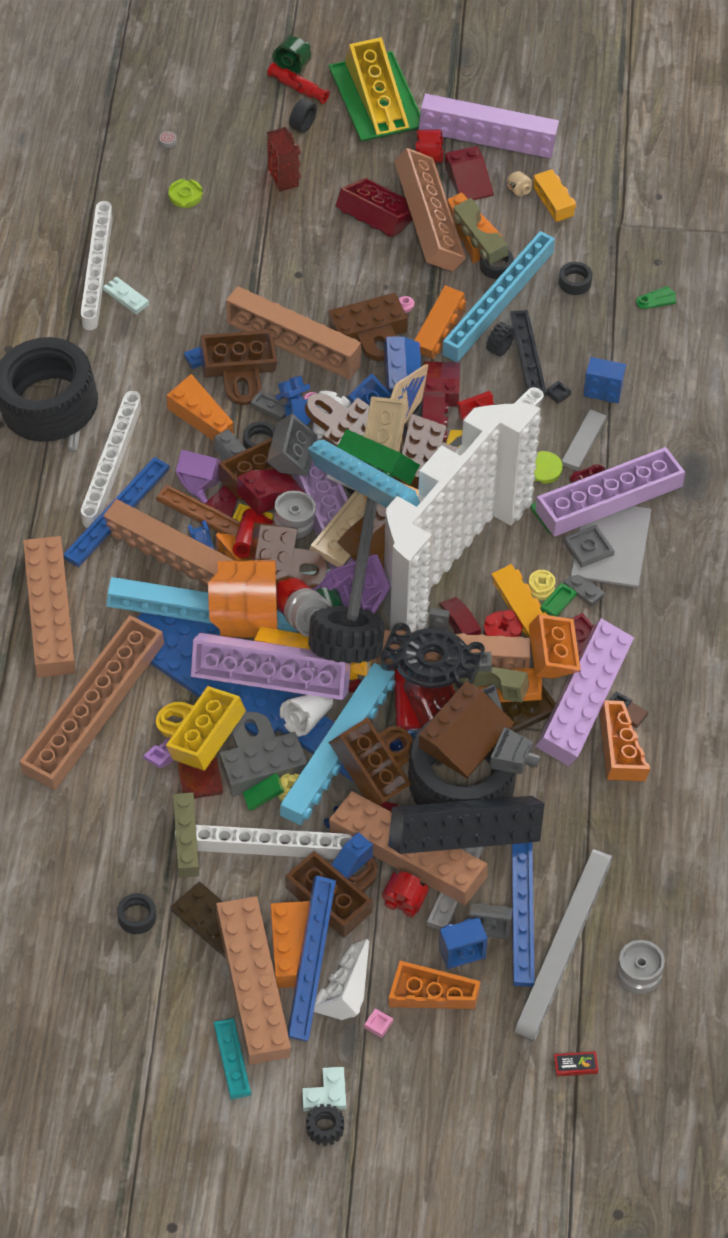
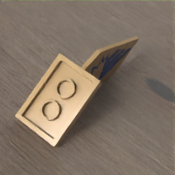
[364,364,428,452]

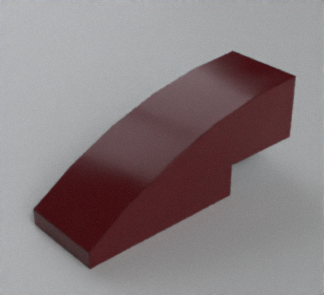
[439,597,481,635]

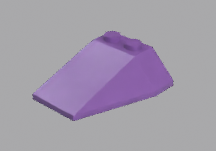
[320,554,391,614]

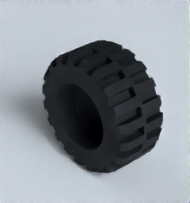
[308,606,385,664]

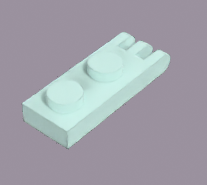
[103,277,149,315]

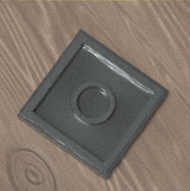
[563,525,615,568]

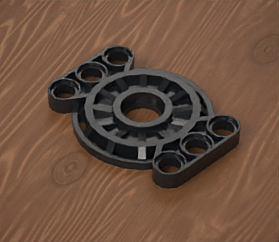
[380,623,485,689]

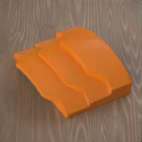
[208,559,278,638]

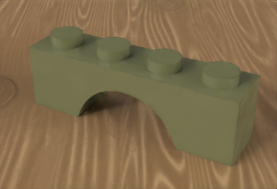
[453,198,508,264]
[448,667,529,703]
[173,793,199,878]

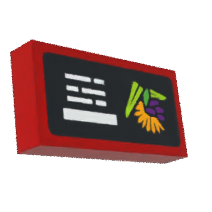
[554,1052,599,1077]

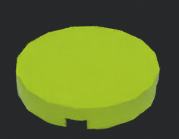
[168,179,203,208]
[534,451,563,484]

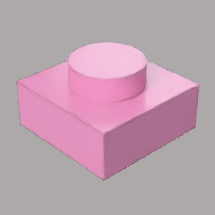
[364,1008,393,1038]

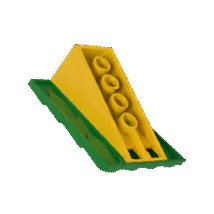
[328,37,421,142]

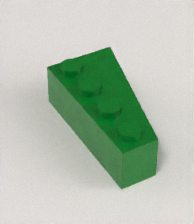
[337,429,420,485]

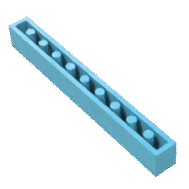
[442,231,555,363]
[308,439,420,508]
[106,577,297,633]
[280,663,396,825]

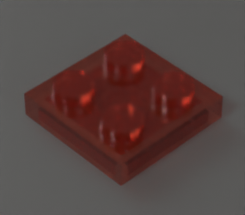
[177,757,223,799]

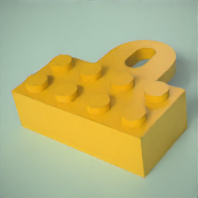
[156,686,246,771]

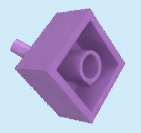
[176,450,222,504]

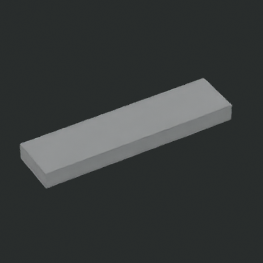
[562,409,607,471]

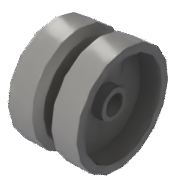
[273,491,316,539]
[284,588,332,637]
[617,940,665,994]

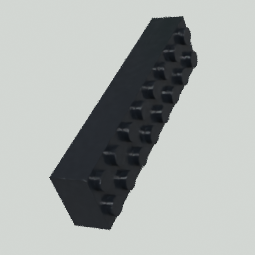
[388,796,545,854]

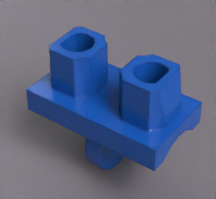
[275,376,310,403]

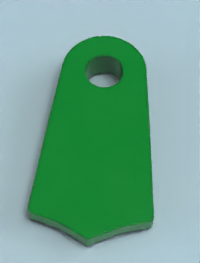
[636,286,676,309]

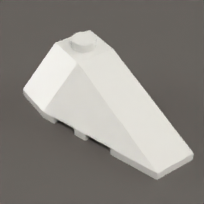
[314,939,369,1020]

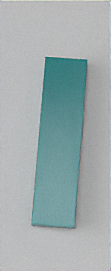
[213,1018,251,1100]

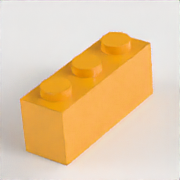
[533,169,576,222]

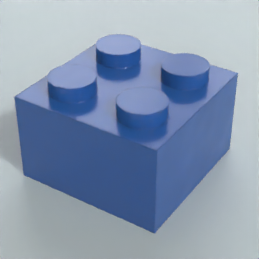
[583,357,626,404]
[439,918,488,970]

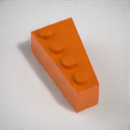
[447,192,502,264]
[414,285,467,359]
[167,374,234,442]
[599,700,650,781]
[271,901,310,988]
[388,961,480,1009]

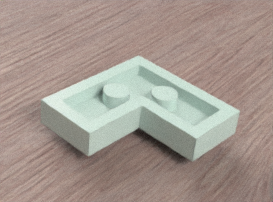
[302,1067,346,1111]

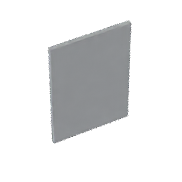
[571,506,651,588]

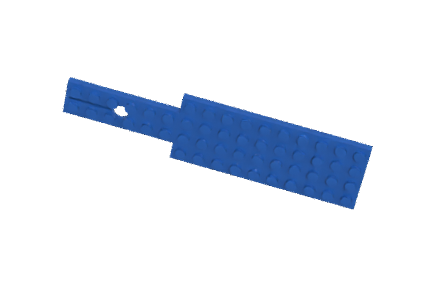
[137,612,354,783]

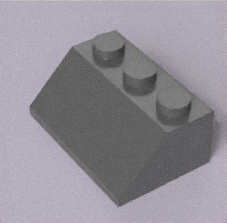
[267,414,318,476]

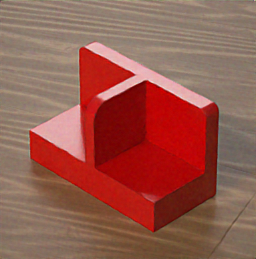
[457,391,494,421]

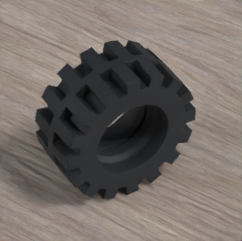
[486,322,516,357]
[306,1104,344,1146]

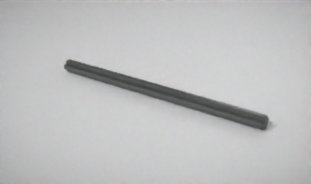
[347,497,377,621]

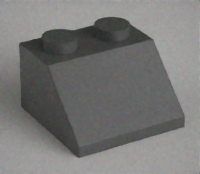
[470,903,512,940]

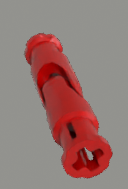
[267,62,330,104]

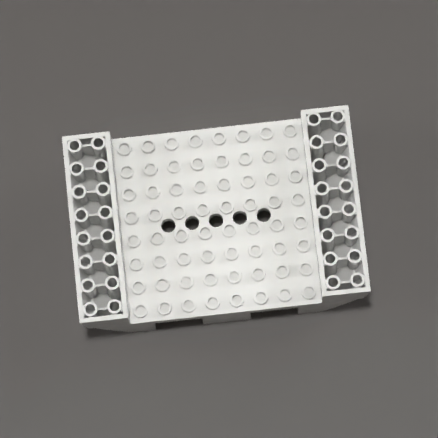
[383,401,541,632]

